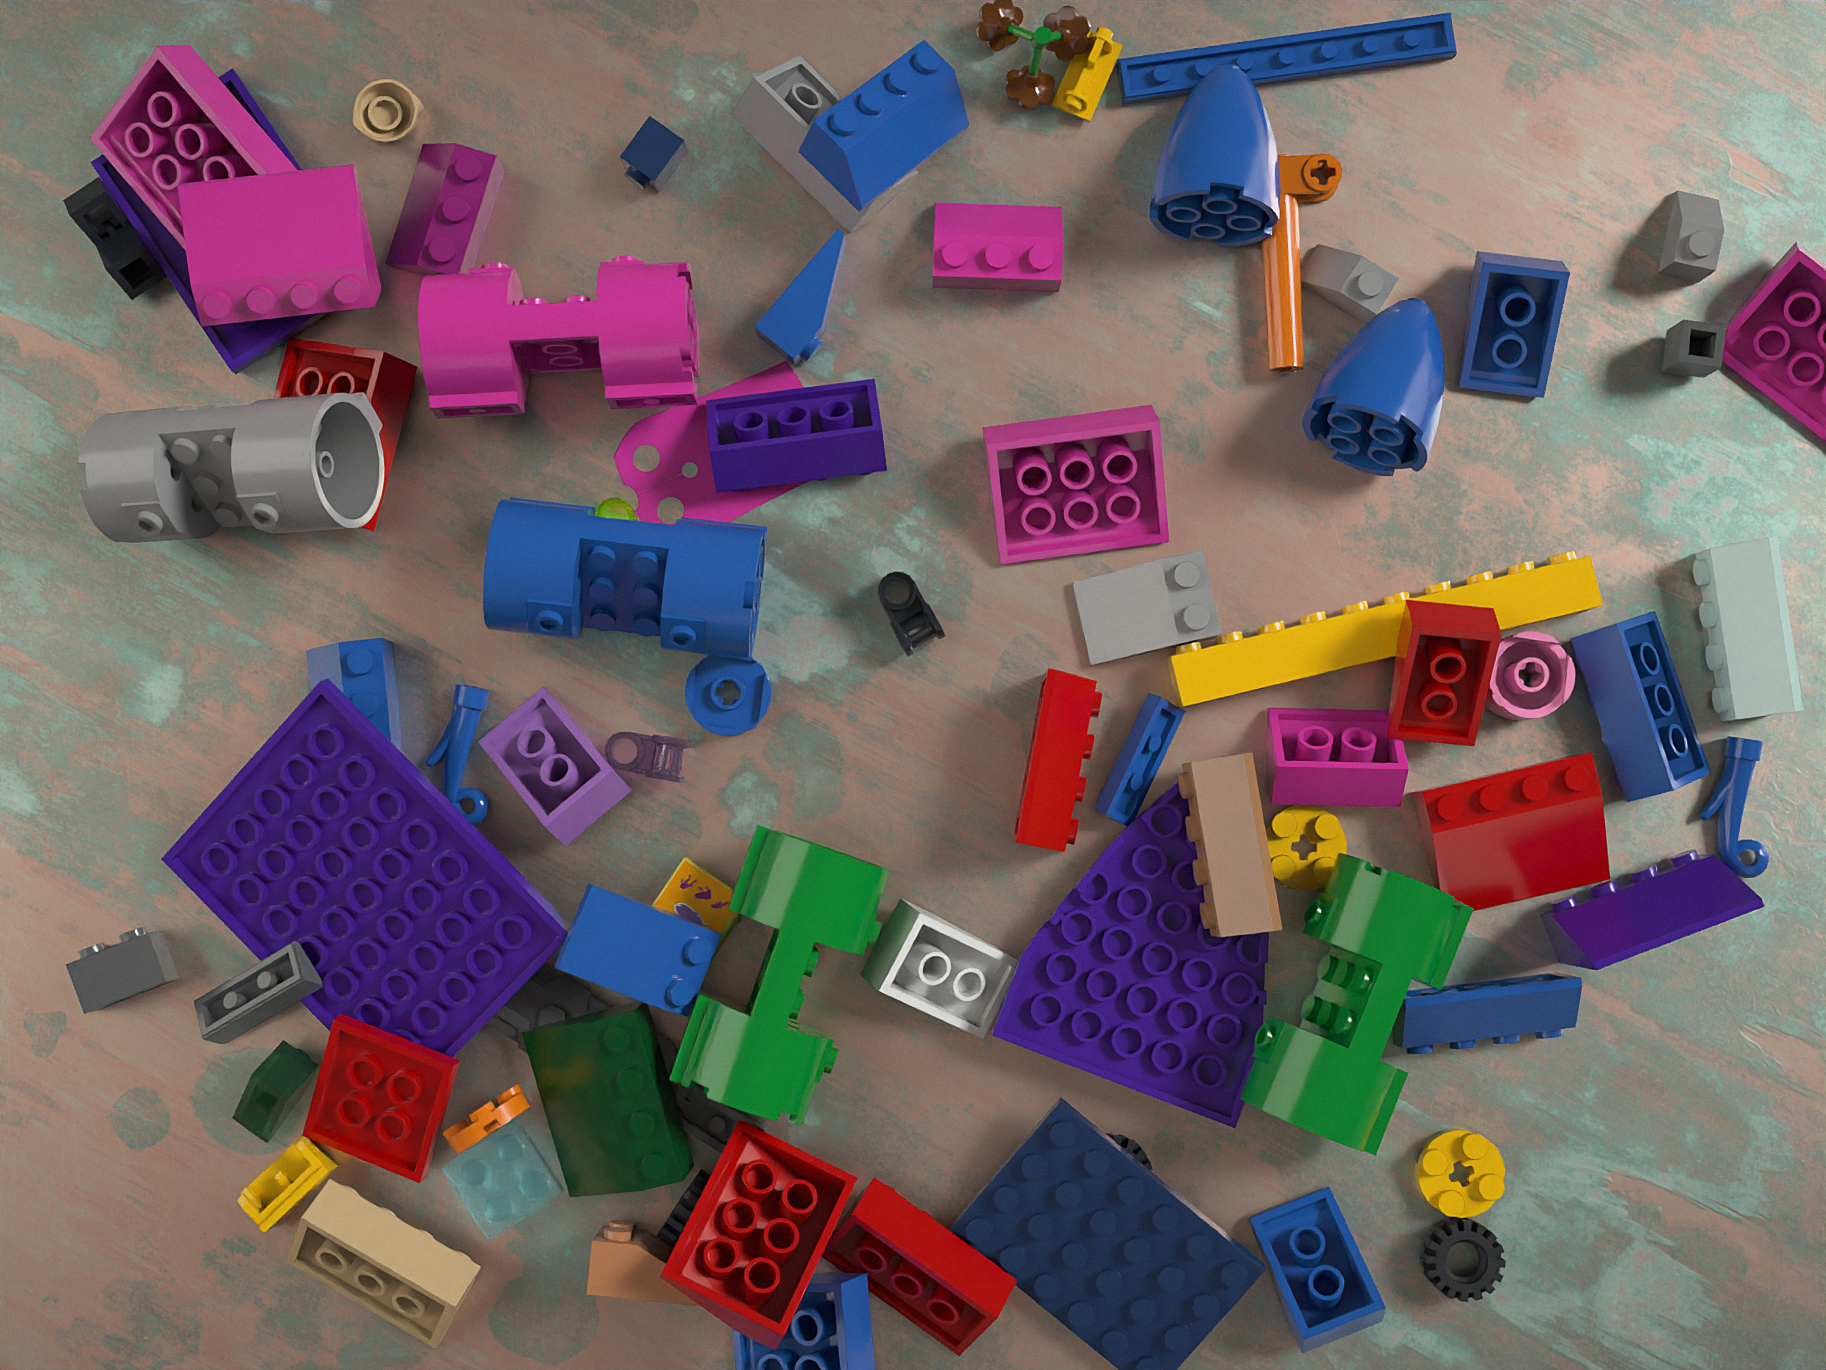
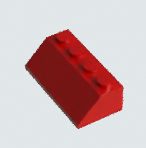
[1012,668,1102,852]
[821,1177,1017,1356]

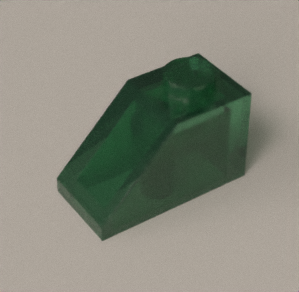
[232,1040,319,1143]

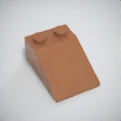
[586,1220,700,1306]

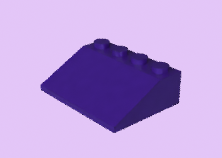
[1540,849,1765,970]

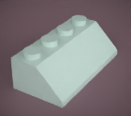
[1693,536,1804,721]

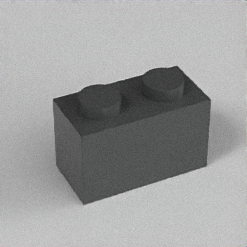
[66,927,180,1014]

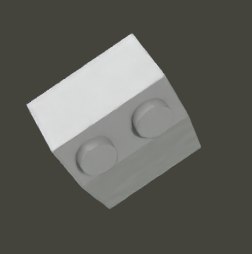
[1072,550,1222,666]

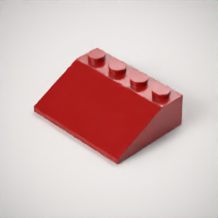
[273,338,417,531]
[1411,752,1610,911]
[660,1119,858,1351]

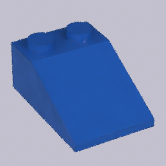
[1458,251,1570,398]
[555,883,722,1017]
[1249,1187,1386,1353]

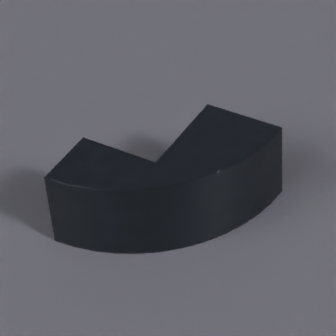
[63,177,167,300]

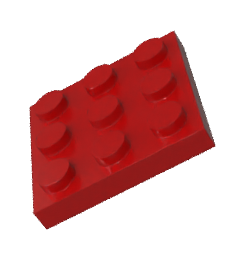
[302,1014,460,1183]

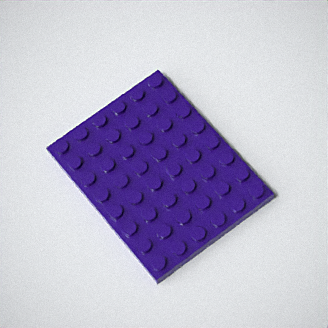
[161,678,571,1058]

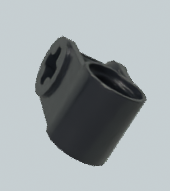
[878,571,945,657]

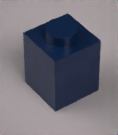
[620,116,688,193]

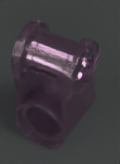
[605,732,691,784]

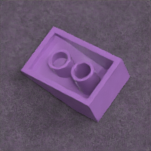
[478,687,632,846]

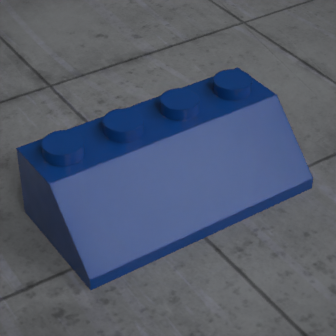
[798,40,969,212]
[1571,611,1711,802]
[306,638,404,755]
[1391,972,1582,1054]

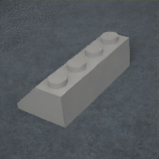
[731,55,919,233]

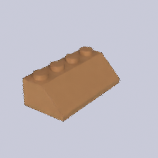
[1178,752,1282,937]

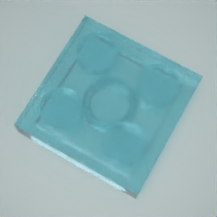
[441,1117,564,1241]

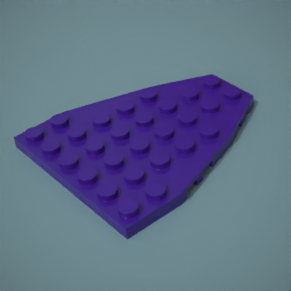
[990,781,1269,1128]

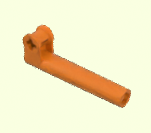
[1262,153,1342,373]

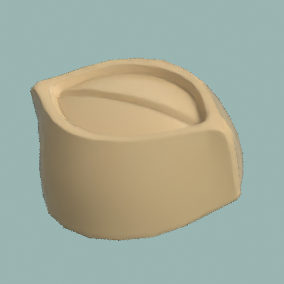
[352,79,424,143]

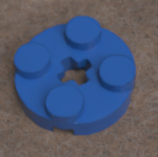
[685,655,772,736]

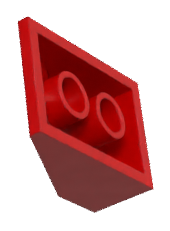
[1387,600,1502,746]

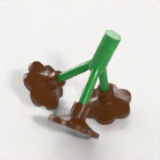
[976,0,1091,110]

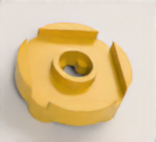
[1265,805,1347,890]
[1414,1128,1505,1218]

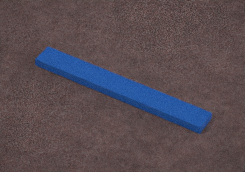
[1116,13,1457,105]

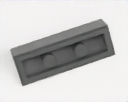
[194,941,323,1044]

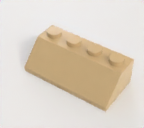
[286,1179,481,1349]

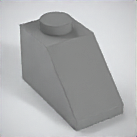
[1657,190,1725,283]
[1301,244,1399,324]

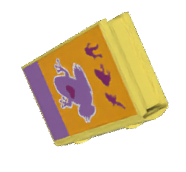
[652,857,743,964]

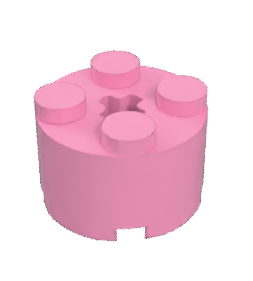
[1484,631,1575,721]

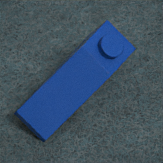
[755,229,845,367]

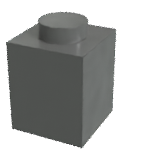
[1662,319,1726,378]

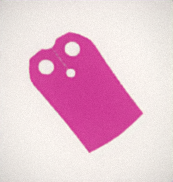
[614,360,809,525]

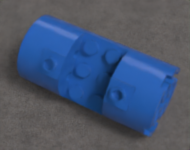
[483,497,767,658]

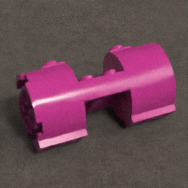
[418,256,699,419]

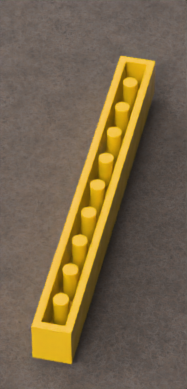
[1166,551,1603,709]

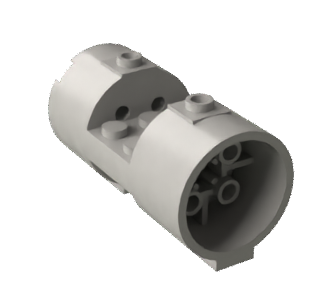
[78,392,384,543]

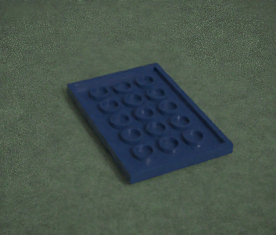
[949,1097,1266,1370]

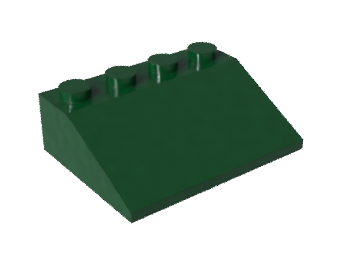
[522,1001,694,1197]

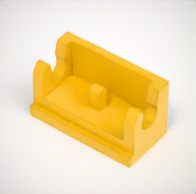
[237,1135,339,1233]

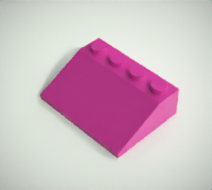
[90,45,297,250]
[178,164,382,327]
[1722,242,1826,441]
[982,405,1169,565]

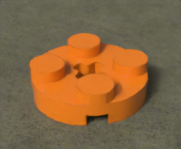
[442,1084,531,1154]

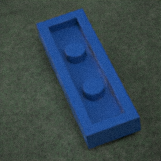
[1094,693,1185,826]

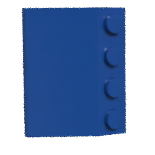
[732,1273,875,1370]

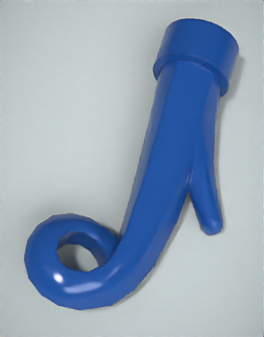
[426,684,490,826]
[1700,736,1769,878]

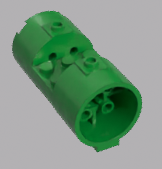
[669,824,891,1124]
[1240,853,1474,1156]

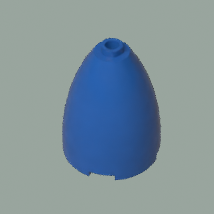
[1149,64,1281,247]
[1302,298,1445,476]

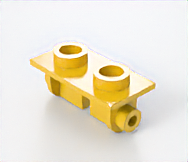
[1051,27,1123,122]

